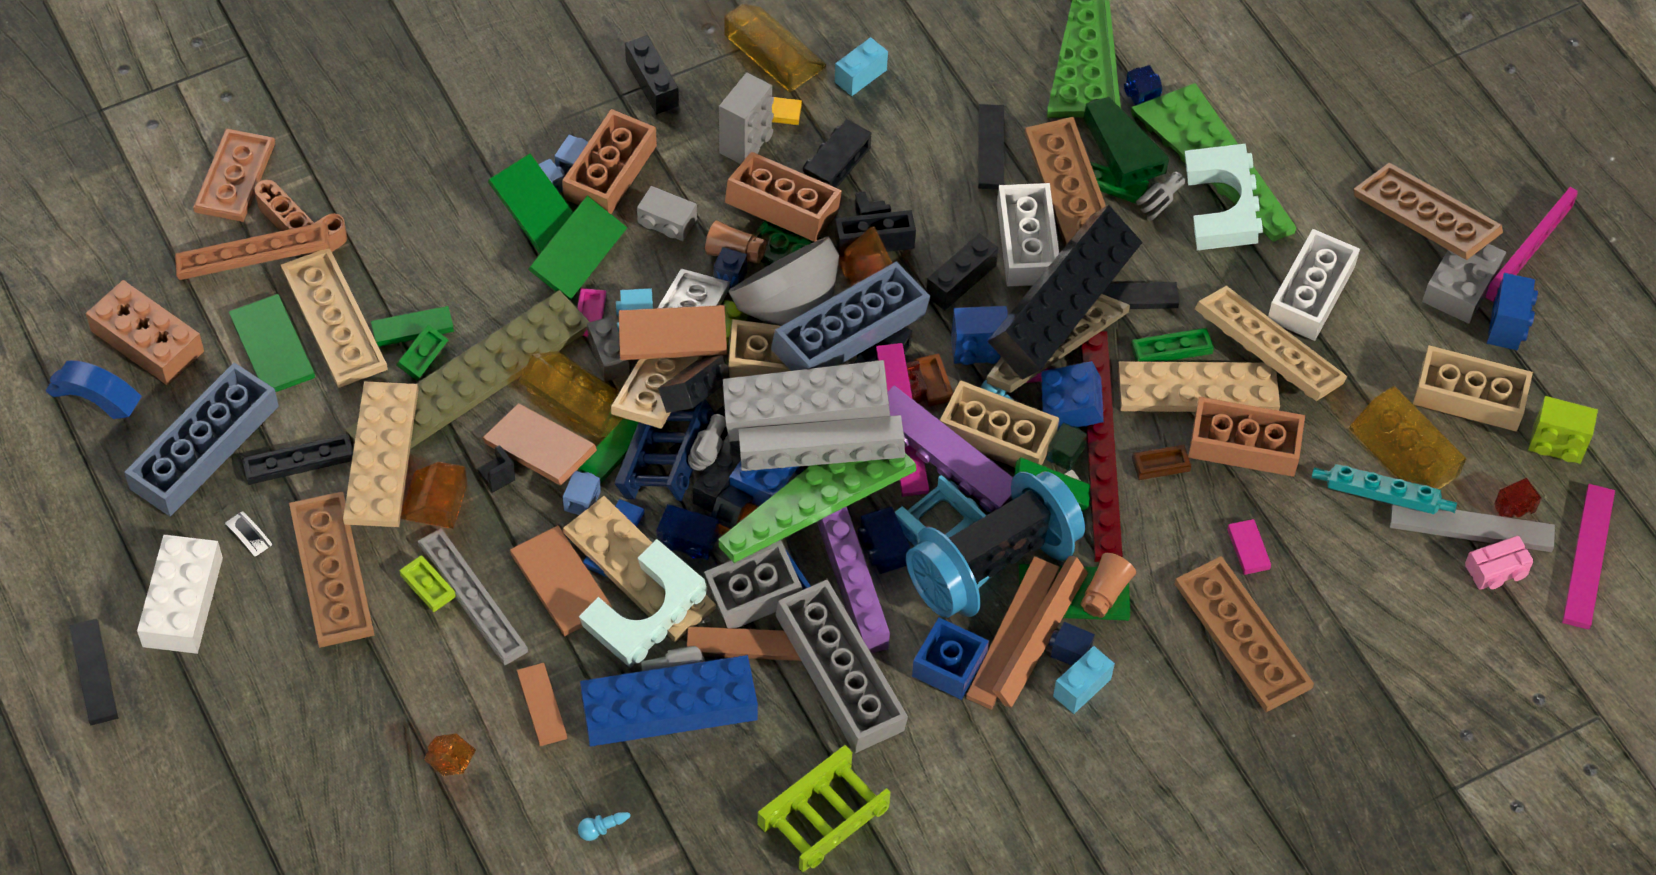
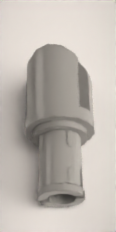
[1136,172,1186,221]
[688,414,726,470]
[641,646,705,671]

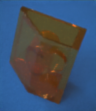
[841,227,892,287]
[400,462,467,529]

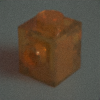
[424,734,476,776]

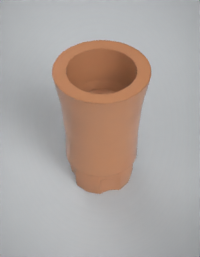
[705,220,766,264]
[1081,553,1136,618]

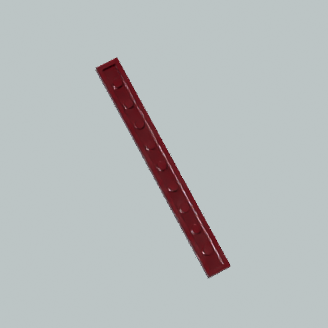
[1081,331,1123,562]

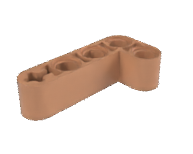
[255,180,347,256]

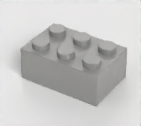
[719,72,774,164]
[1422,244,1507,324]
[704,540,803,629]

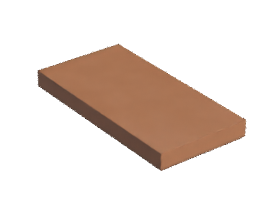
[193,128,275,222]
[619,305,727,360]
[482,403,597,486]
[510,526,612,637]

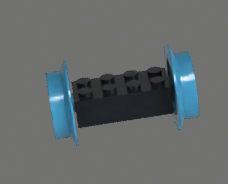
[906,471,1085,618]

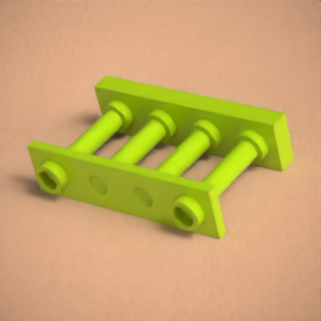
[758,745,891,873]

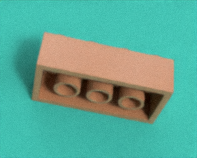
[562,109,657,214]
[725,152,842,242]
[85,280,204,386]
[1188,396,1305,477]

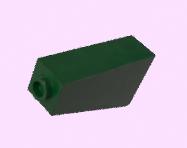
[1084,97,1169,188]

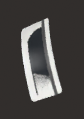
[225,512,272,556]

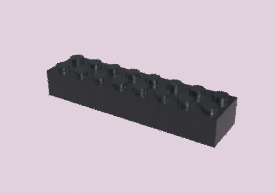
[987,205,1143,380]

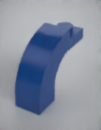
[46,360,142,419]

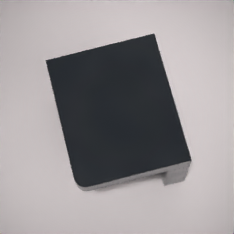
[855,192,891,216]
[477,445,515,493]
[710,485,753,529]

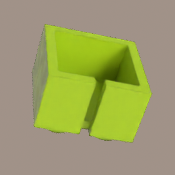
[1528,396,1598,464]

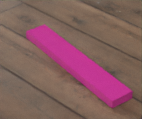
[1485,187,1578,302]
[876,343,929,497]
[1562,484,1615,630]

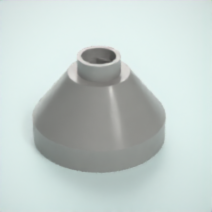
[728,237,839,326]

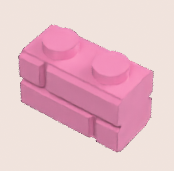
[1465,536,1533,590]

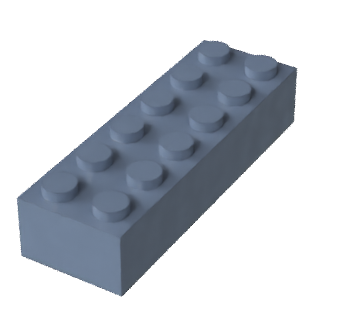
[771,261,930,371]
[124,363,279,517]

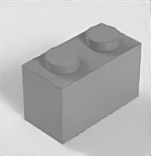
[637,186,697,241]

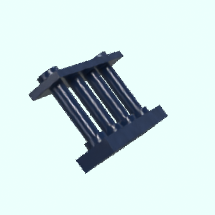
[614,399,714,501]

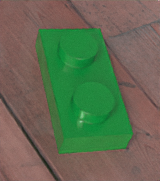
[396,324,448,381]

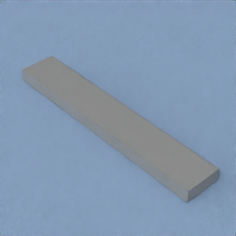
[1390,504,1555,552]
[418,528,528,666]

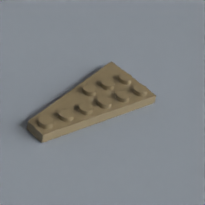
[987,294,1130,393]

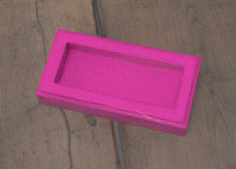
[577,288,607,336]
[1227,519,1271,575]

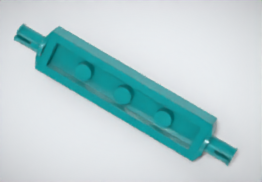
[1312,464,1458,514]

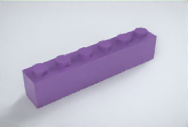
[888,385,1013,513]
[817,506,890,653]

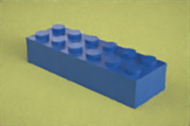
[580,655,758,747]

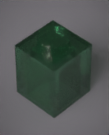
[1046,422,1087,471]

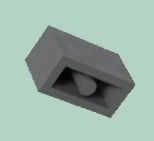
[587,316,630,382]

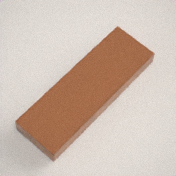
[517,663,567,746]

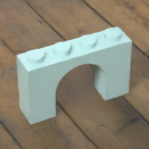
[1185,144,1263,250]
[579,539,707,668]

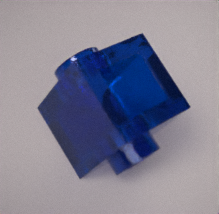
[1124,65,1163,106]

